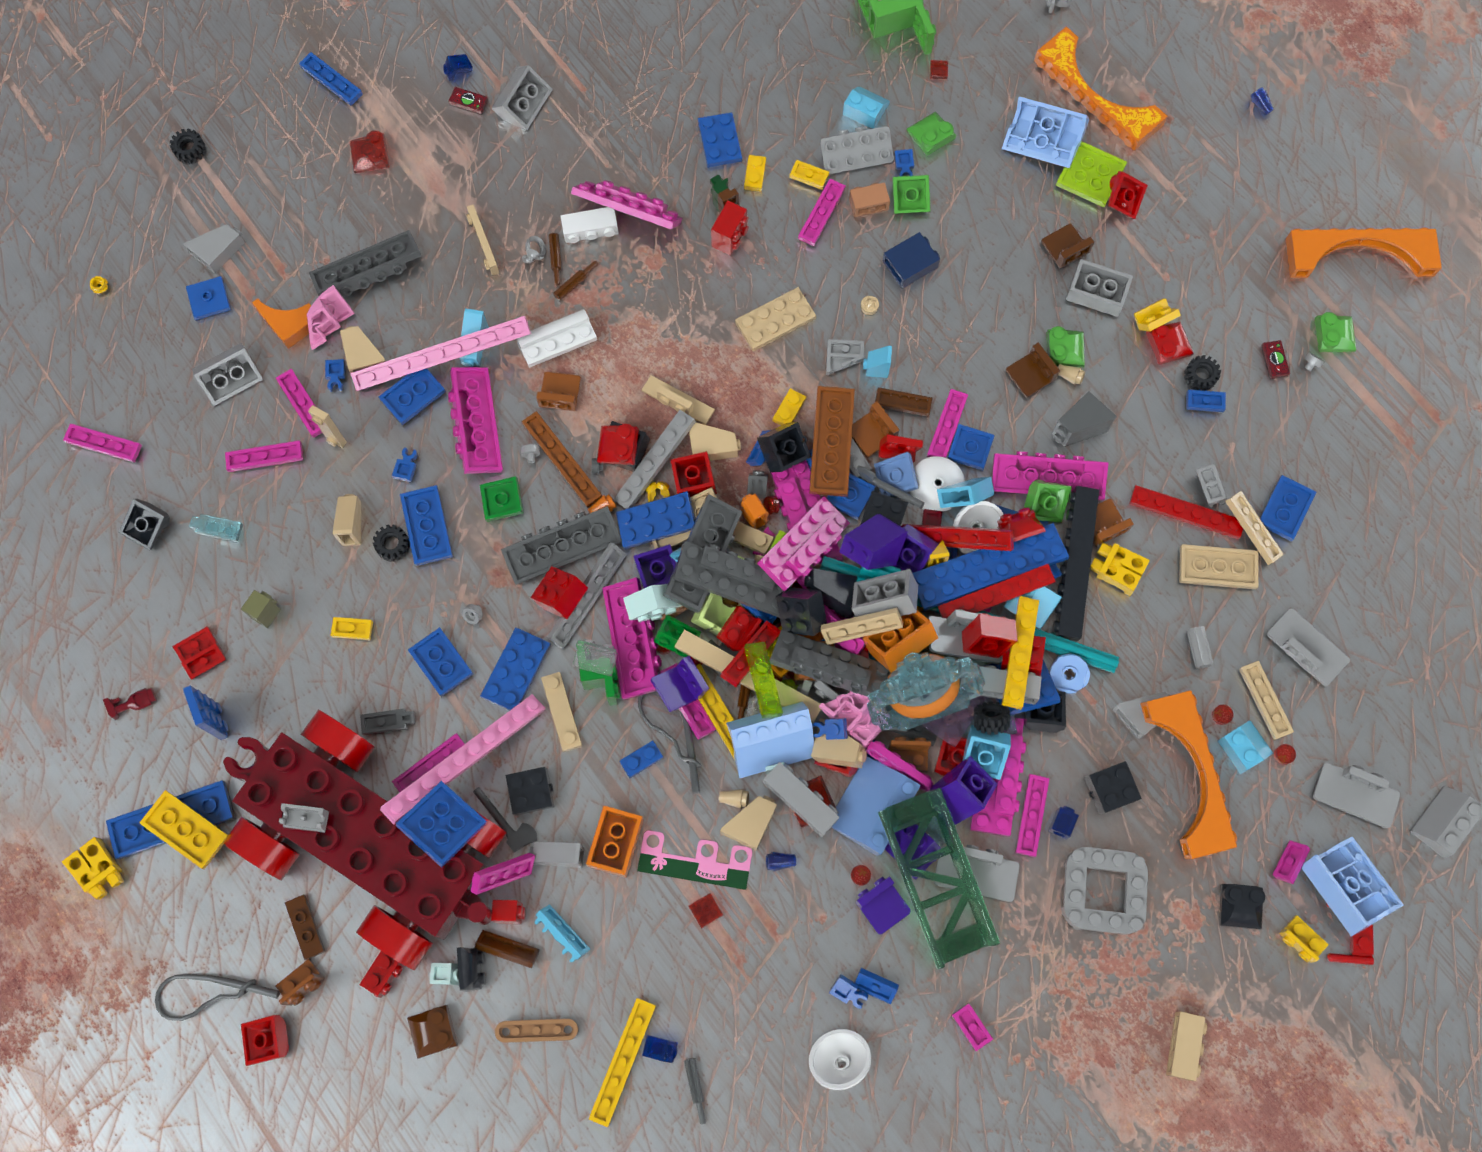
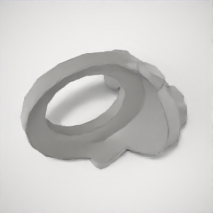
[522,236,546,264]

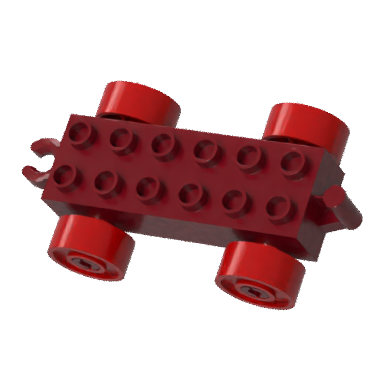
[223,709,507,970]

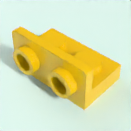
[1134,298,1181,331]
[1279,915,1329,963]

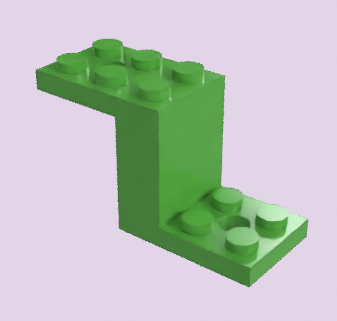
[857,0,936,55]

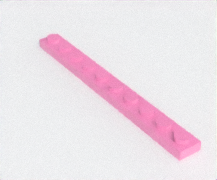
[350,316,531,391]
[380,694,545,825]

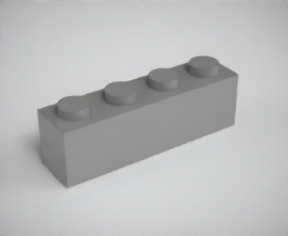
[958,662,1041,705]
[763,762,839,837]

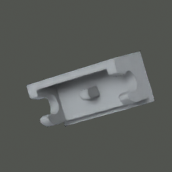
[1196,464,1227,507]
[279,803,329,833]

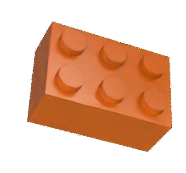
[862,610,938,673]
[586,806,644,878]

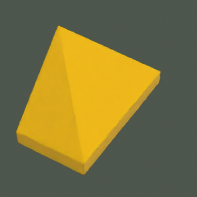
[926,540,950,568]

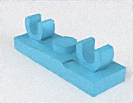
[535,904,590,962]

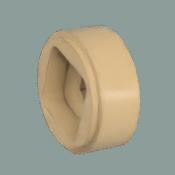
[861,296,879,315]

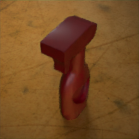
[103,688,157,720]

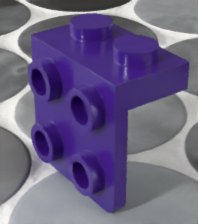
[885,819,943,880]
[855,876,911,935]

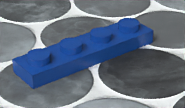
[299,52,363,106]

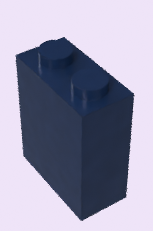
[882,232,940,289]

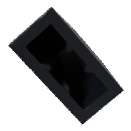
[804,568,857,619]

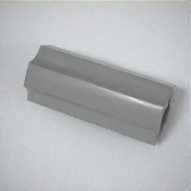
[1187,627,1213,669]

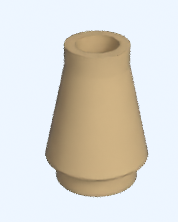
[1058,364,1085,385]
[719,789,749,809]

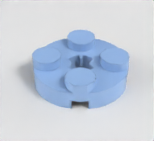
[1050,654,1090,694]

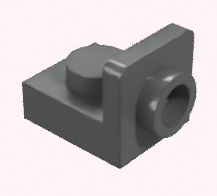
[747,470,768,499]

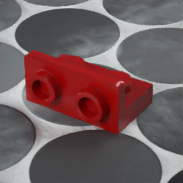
[879,434,923,463]
[716,606,762,651]
[359,951,403,998]

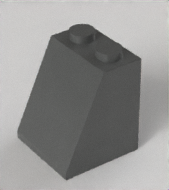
[1051,391,1117,447]

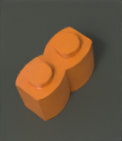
[741,494,769,529]

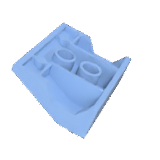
[1002,97,1089,168]
[726,702,814,778]
[1302,837,1404,937]

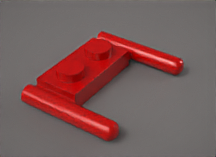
[1326,903,1374,965]

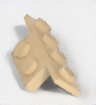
[642,375,715,425]

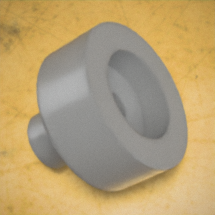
[1304,352,1325,371]
[521,444,540,463]
[462,604,483,624]

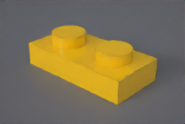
[744,155,766,192]
[790,160,829,190]
[772,388,806,425]
[330,617,373,640]

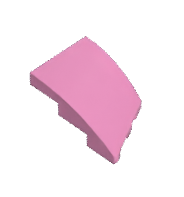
[307,285,355,349]
[819,691,891,749]

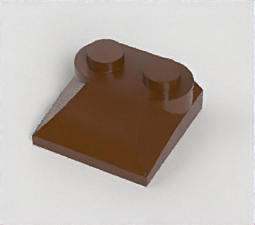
[407,1005,458,1059]

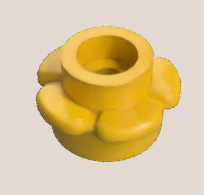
[90,276,108,294]

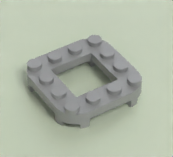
[1061,847,1148,935]

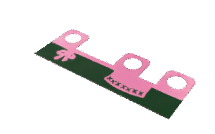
[637,830,752,890]

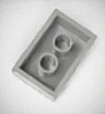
[1066,259,1133,317]
[852,569,918,617]

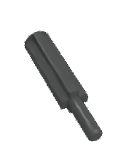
[684,1058,706,1125]

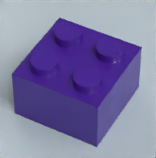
[894,524,939,573]
[633,544,677,589]

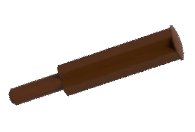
[548,233,561,286]
[553,261,598,301]
[737,684,751,720]

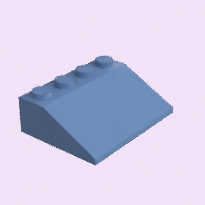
[832,757,921,856]

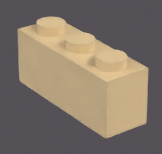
[1166,1012,1207,1081]

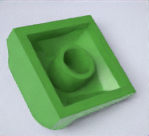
[907,111,956,156]
[892,175,930,214]
[1315,312,1356,352]
[1046,326,1085,367]
[1024,479,1071,523]

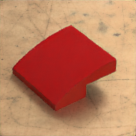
[172,626,226,680]

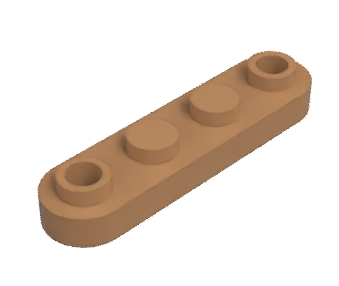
[495,1019,579,1043]

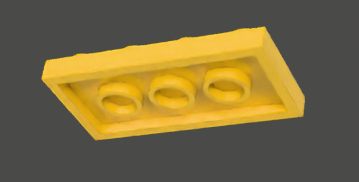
[140,790,228,870]

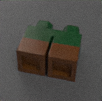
[710,175,739,213]

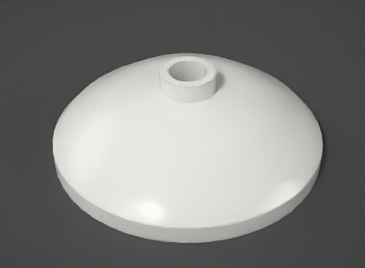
[909,456,965,512]
[953,501,1004,554]
[809,1029,871,1090]

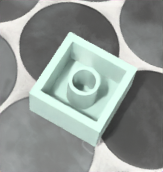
[623,584,682,622]

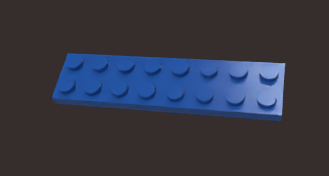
[912,523,1069,611]

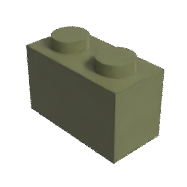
[241,590,281,629]

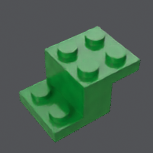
[576,642,620,706]

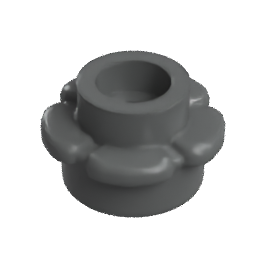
[592,458,603,475]

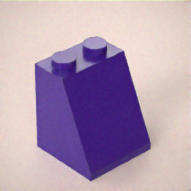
[839,514,908,570]
[925,756,998,827]

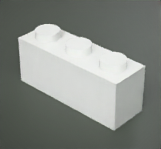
[560,207,619,243]

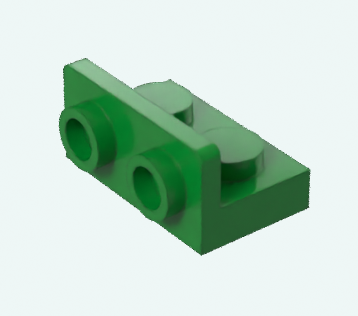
[654,615,701,657]

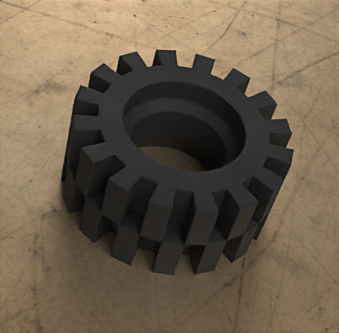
[170,129,206,164]
[1184,355,1221,391]
[373,524,410,562]
[974,702,1010,735]

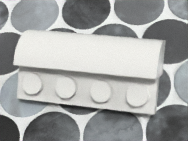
[516,309,597,368]

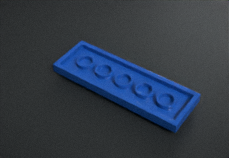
[106,780,235,859]

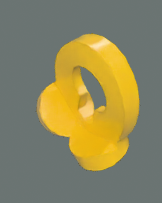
[645,481,670,502]

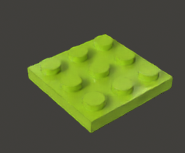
[1056,141,1127,207]

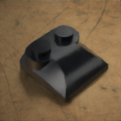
[118,499,170,550]
[1024,691,1066,733]
[1220,884,1265,929]
[457,947,486,992]

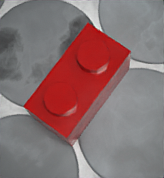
[491,900,526,924]

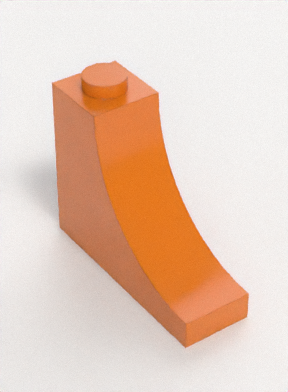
[252,298,311,349]

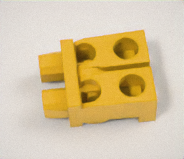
[1090,543,1150,596]
[61,837,124,900]

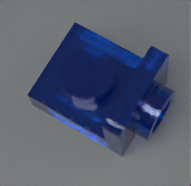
[443,54,473,81]
[642,1035,678,1063]

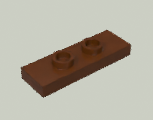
[875,387,933,417]
[285,894,325,960]
[474,930,540,968]

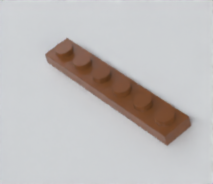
[521,411,602,508]

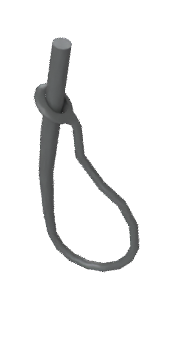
[638,694,701,794]
[155,974,280,1021]

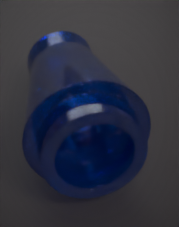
[1250,87,1274,115]
[766,852,796,872]

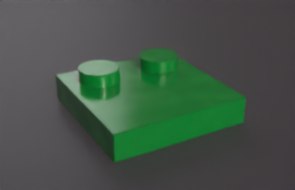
[480,476,523,522]

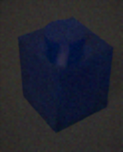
[1048,806,1079,840]

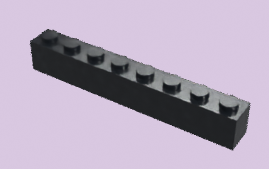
[1052,486,1099,641]

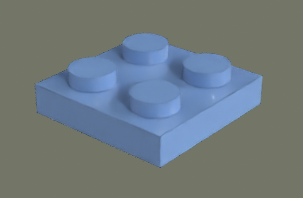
[874,452,919,497]

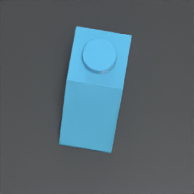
[863,346,892,378]

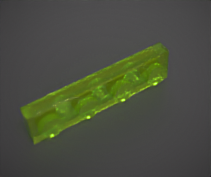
[744,642,783,719]

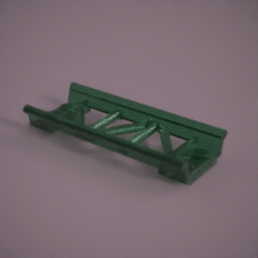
[878,788,1000,969]

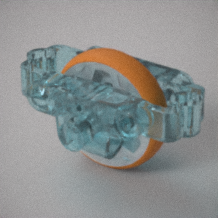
[867,652,985,731]

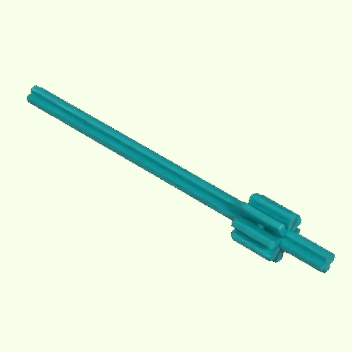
[820,556,1119,674]

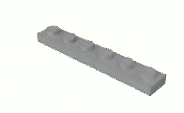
[613,410,696,509]
[547,543,627,649]

